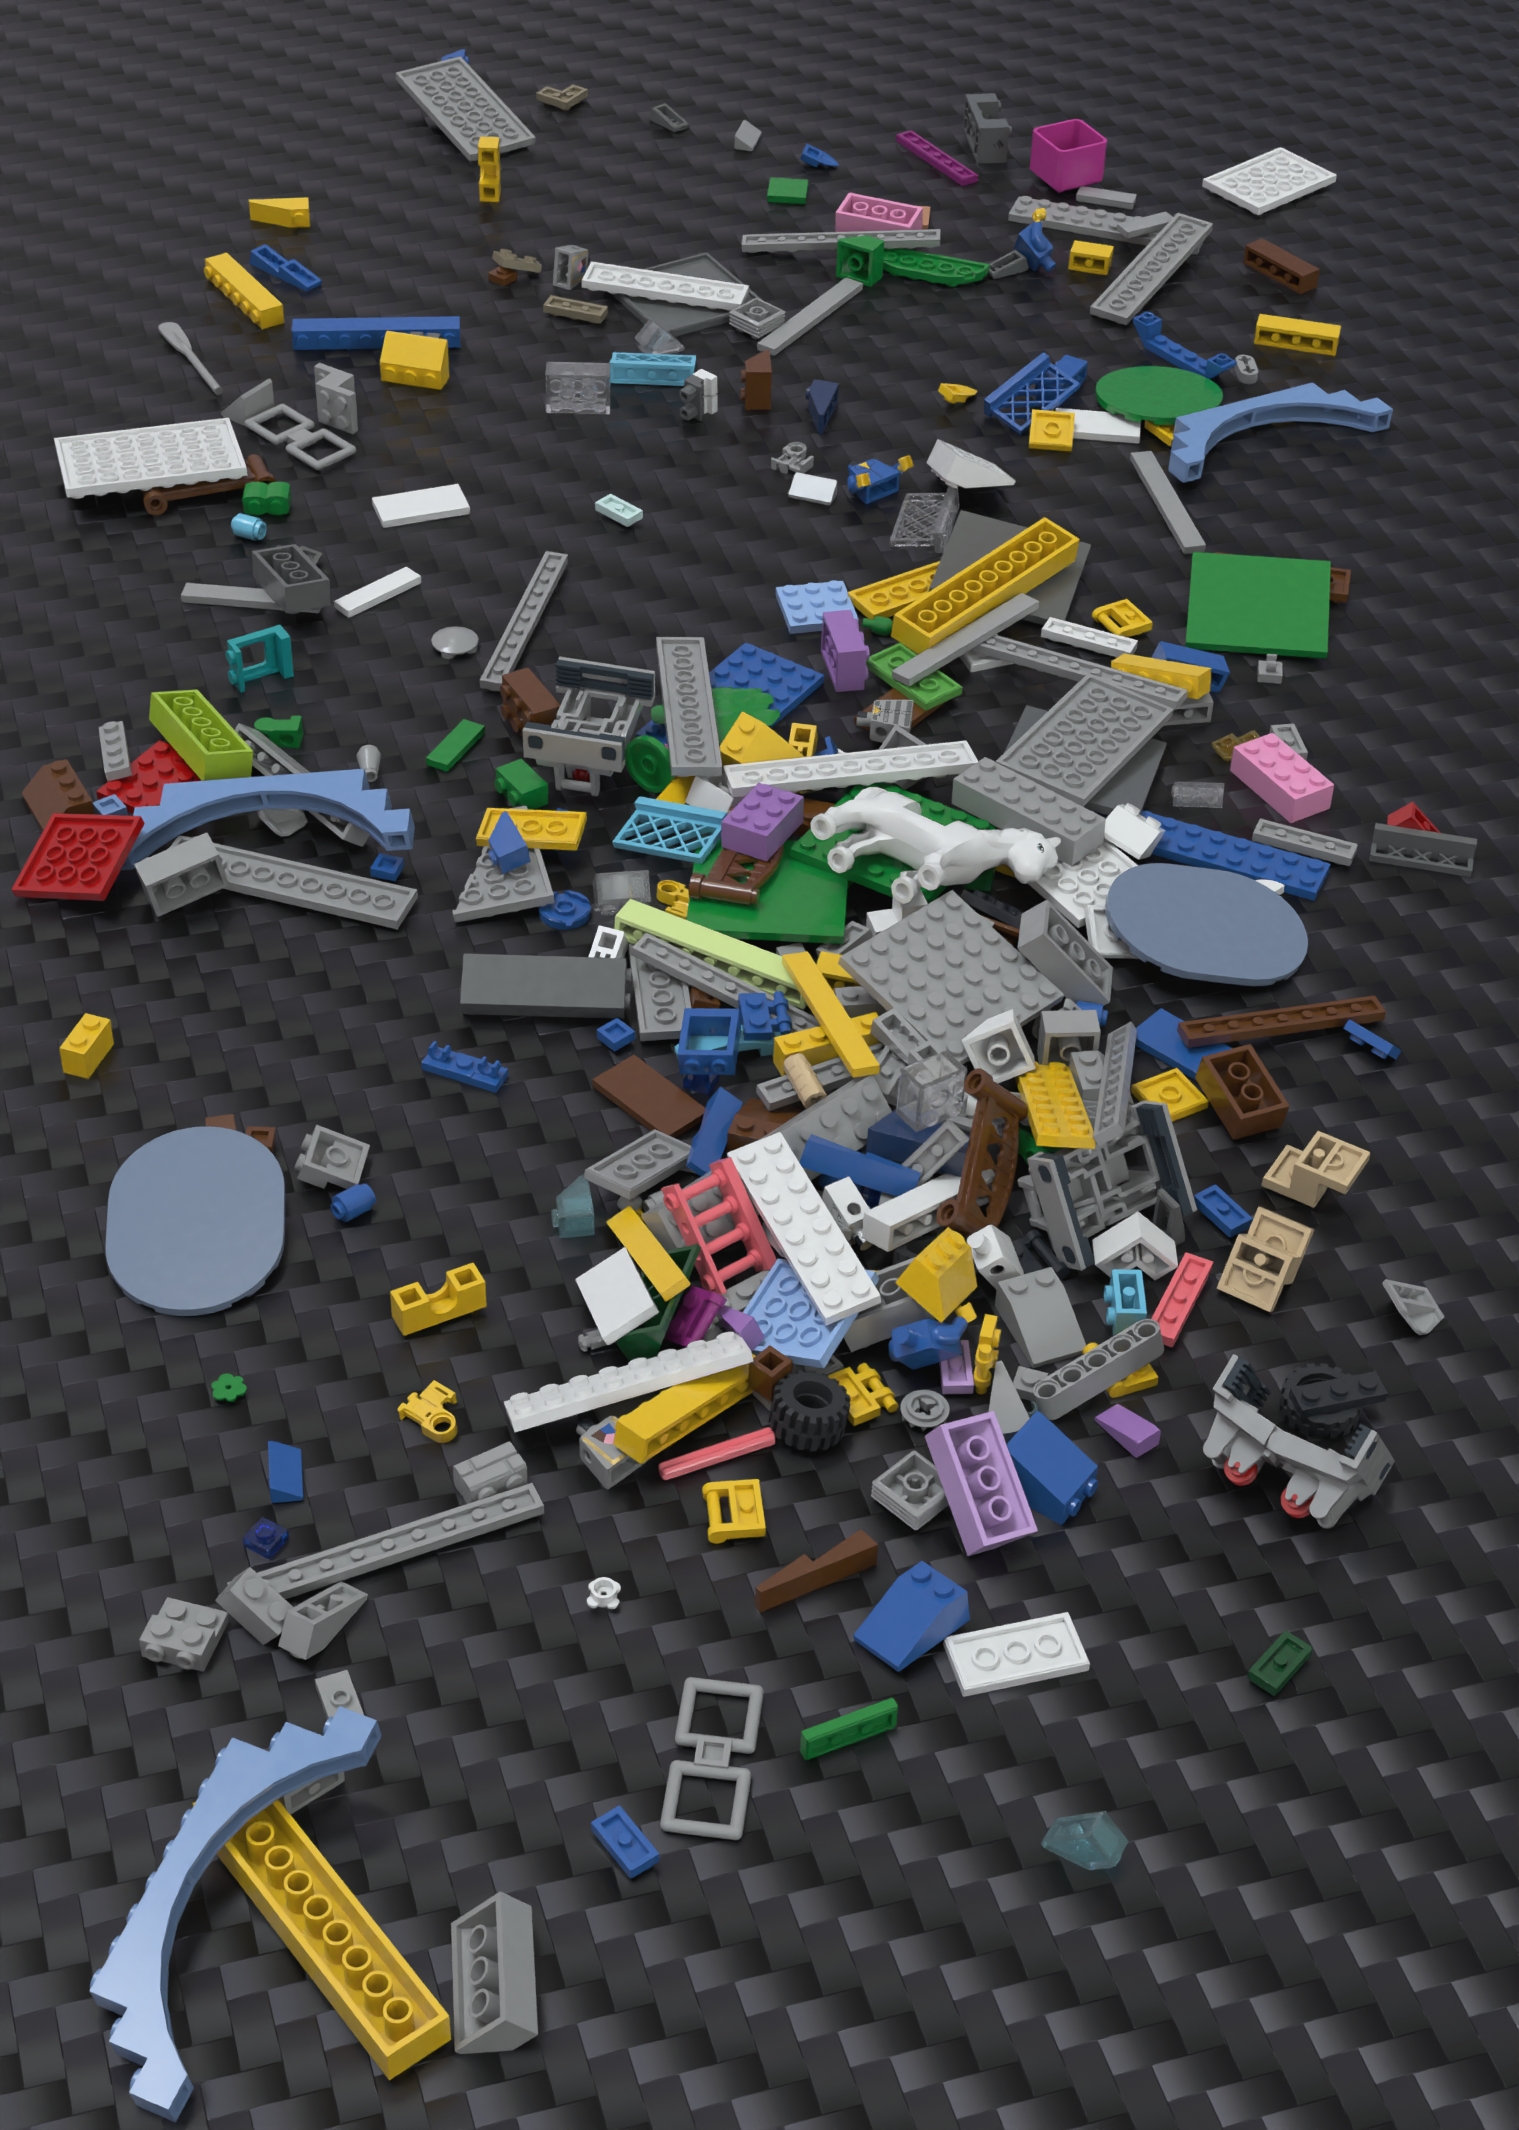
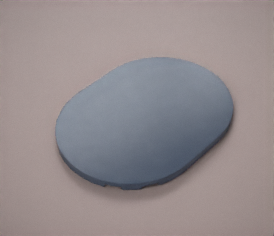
[1105,863,1308,986]
[105,1127,285,1316]

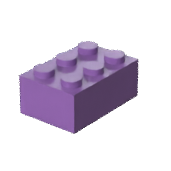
[821,610,870,692]
[721,783,804,861]

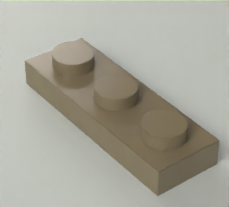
[543,295,608,323]

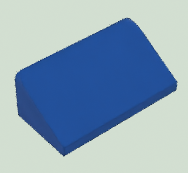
[268,1441,303,1503]

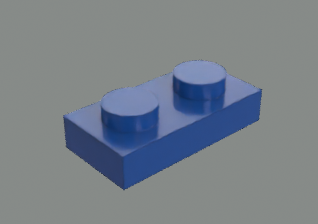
[1344,1019,1402,1059]
[1194,1184,1253,1238]
[591,1805,659,1879]

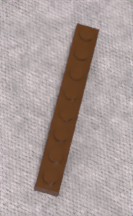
[1177,996,1386,1048]

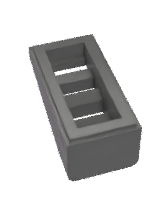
[649,103,689,132]
[988,250,1029,279]
[1153,1188,1185,1246]

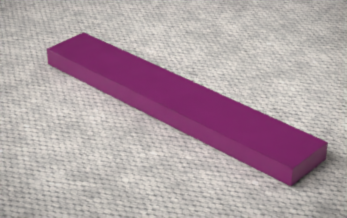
[896,130,978,186]

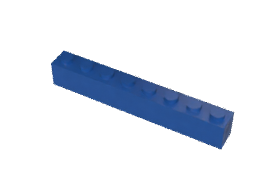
[292,316,460,350]

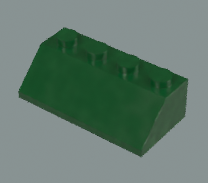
[615,1244,701,1362]

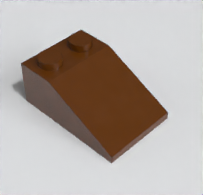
[727,1098,804,1157]

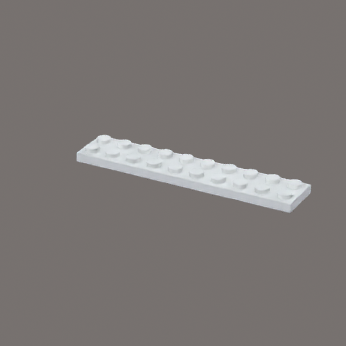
[723,741,978,798]

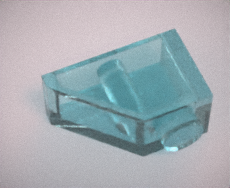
[551,1174,595,1238]
[1041,1811,1129,1870]

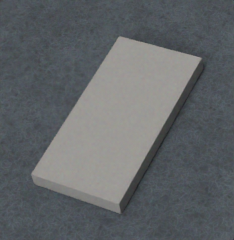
[584,1130,691,1200]

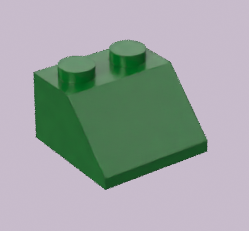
[836,235,884,287]

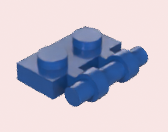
[738,991,792,1040]

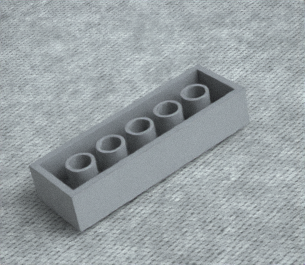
[952,757,1106,866]

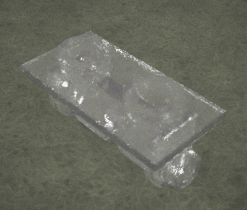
[1172,781,1224,808]

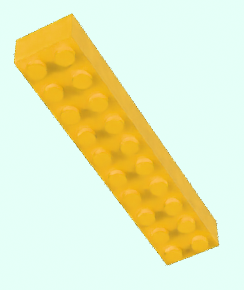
[891,517,1080,655]
[193,1799,451,2080]

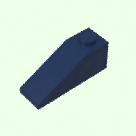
[806,379,839,434]

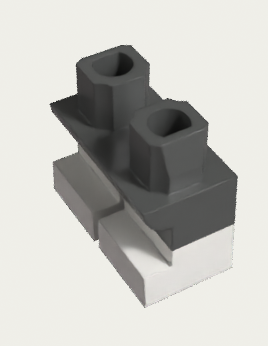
[679,369,718,421]

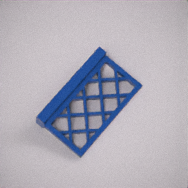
[984,352,1080,435]

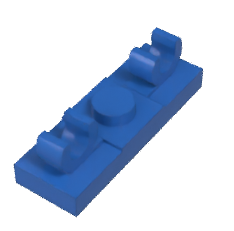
[421,1041,508,1093]

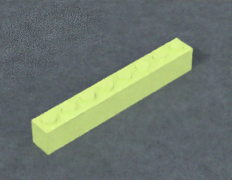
[614,899,807,1009]

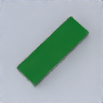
[426,719,485,772]
[800,1697,898,1760]

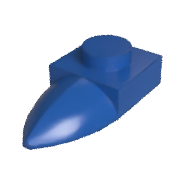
[800,144,839,168]

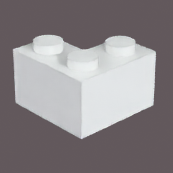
[866,888,928,937]
[1092,1212,1178,1280]

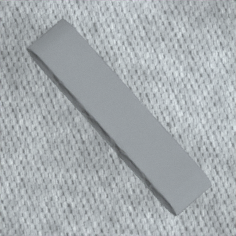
[1033,1319,1164,1420]

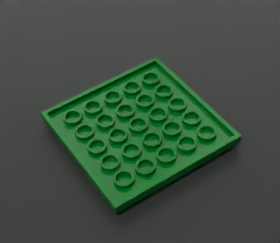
[789,782,998,904]

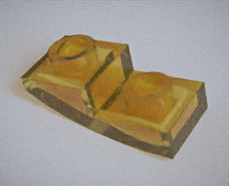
[1211,730,1260,760]

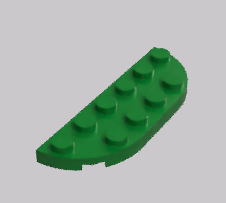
[883,248,990,287]

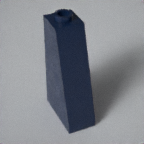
[866,1106,970,1177]

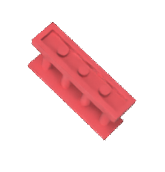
[661,1157,777,1295]

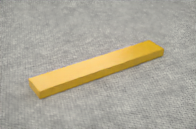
[607,1205,690,1301]

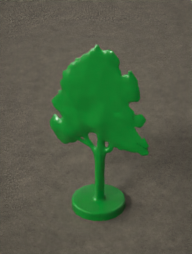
[624,687,780,793]

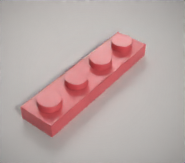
[1151,1253,1213,1347]

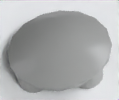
[431,626,479,659]

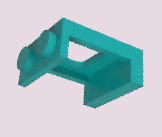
[225,625,294,692]

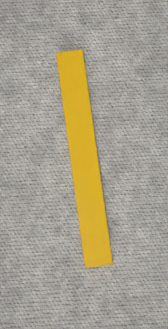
[782,951,880,1078]

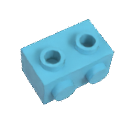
[1104,1269,1147,1336]

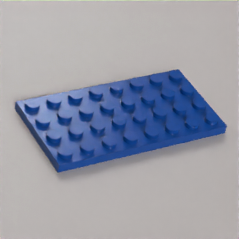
[635,642,824,770]

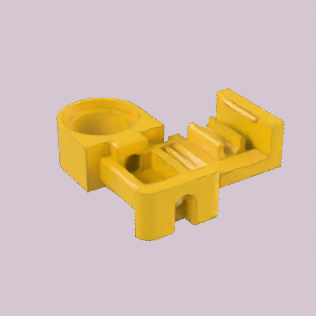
[656,880,689,920]
[398,1380,457,1443]

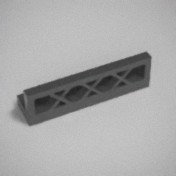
[1369,823,1477,877]

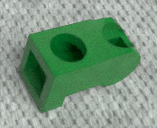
[254,716,303,748]

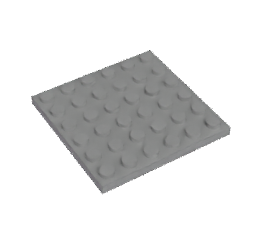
[838,890,1064,1067]

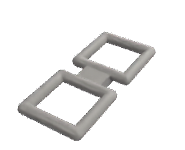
[244,404,356,470]
[660,1677,764,1840]

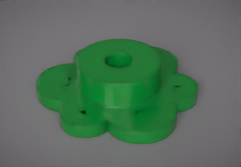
[211,1373,247,1402]

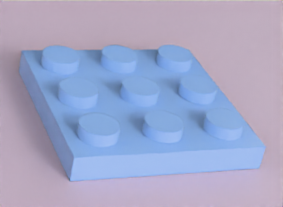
[776,581,859,634]

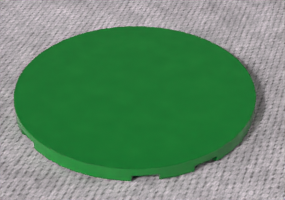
[1095,366,1223,425]

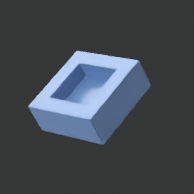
[92,794,128,816]

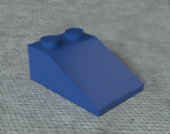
[853,1561,970,1672]

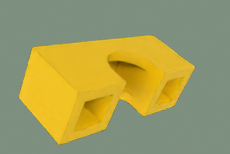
[478,137,501,202]
[390,1263,487,1336]

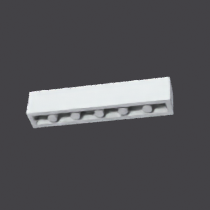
[862,1169,994,1252]

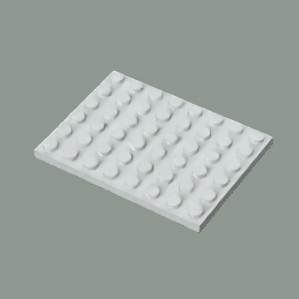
[54,418,247,499]

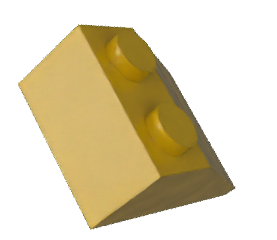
[719,711,805,766]

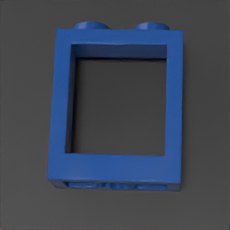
[677,1008,741,1075]

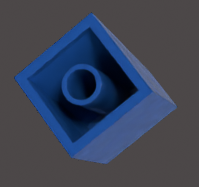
[1006,1411,1099,1525]

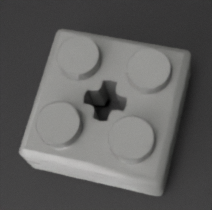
[729,298,786,339]
[871,1450,949,1530]

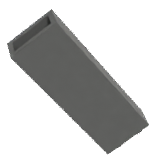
[460,954,632,1019]

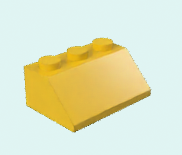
[380,331,449,390]
[895,1227,977,1323]

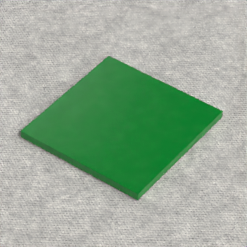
[1185,552,1331,658]
[686,836,848,944]

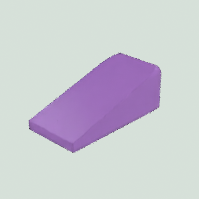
[716,1305,764,1352]
[1095,1404,1161,1458]

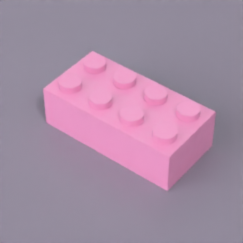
[835,193,923,248]
[1230,733,1334,823]

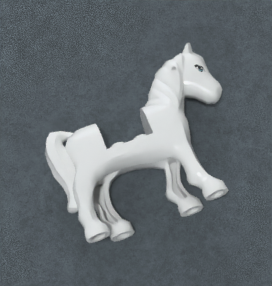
[811,787,1061,904]

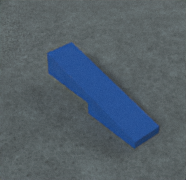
[249,244,322,291]
[686,1087,743,1176]
[799,1134,921,1197]

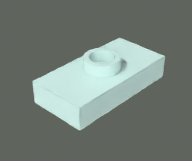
[595,494,643,527]

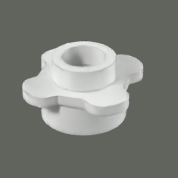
[587,1577,621,1609]

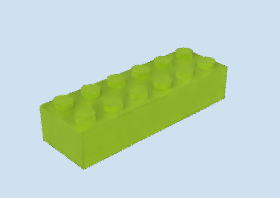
[149,690,253,781]

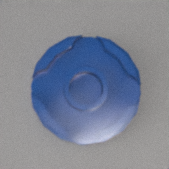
[539,890,591,930]

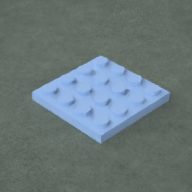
[743,1258,880,1368]

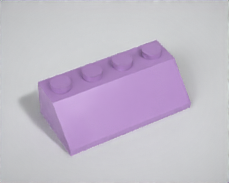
[925,1411,1038,1556]

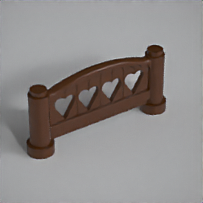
[141,454,276,515]
[688,807,794,906]
[936,1068,1028,1238]

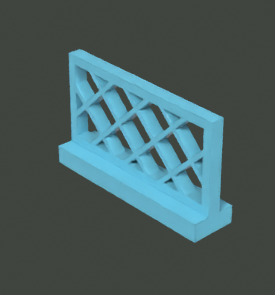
[610,352,696,386]
[613,796,727,864]

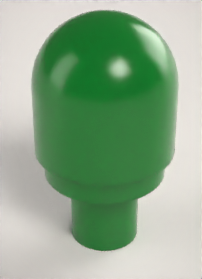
[862,616,893,636]

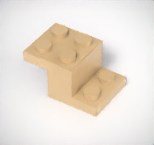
[1262,1131,1370,1208]
[1217,1207,1314,1312]

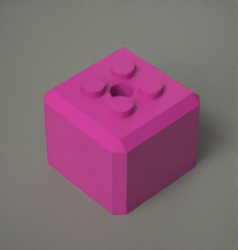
[1030,119,1107,193]

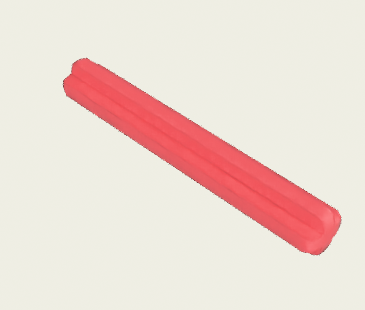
[658,1427,775,1480]

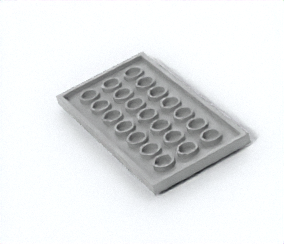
[395,56,536,161]
[996,673,1174,807]

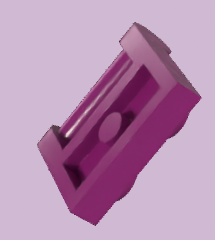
[664,1285,727,1348]

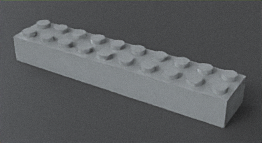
[641,1075,892,1251]

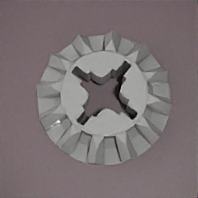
[900,1390,950,1432]

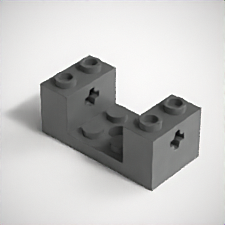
[963,93,1012,164]

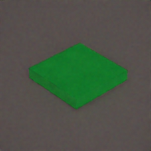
[767,177,808,204]

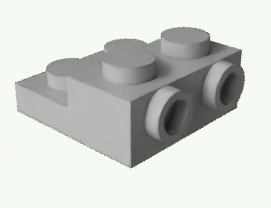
[294,1125,370,1189]
[139,1597,229,1672]

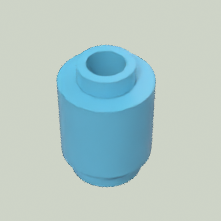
[231,513,267,541]

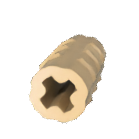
[783,1053,827,1109]

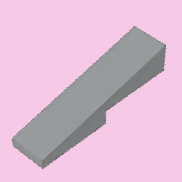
[870,1008,966,1093]

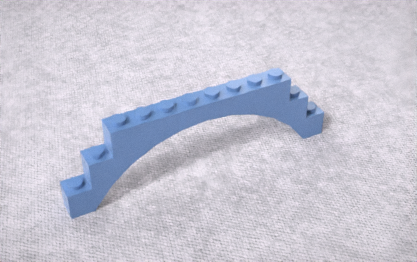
[1168,383,1393,483]
[120,769,415,871]
[89,1706,382,2122]

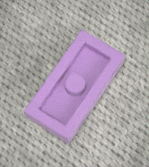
[939,1340,974,1394]

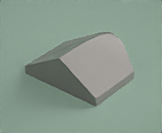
[257,809,307,837]
[1382,1279,1444,1335]

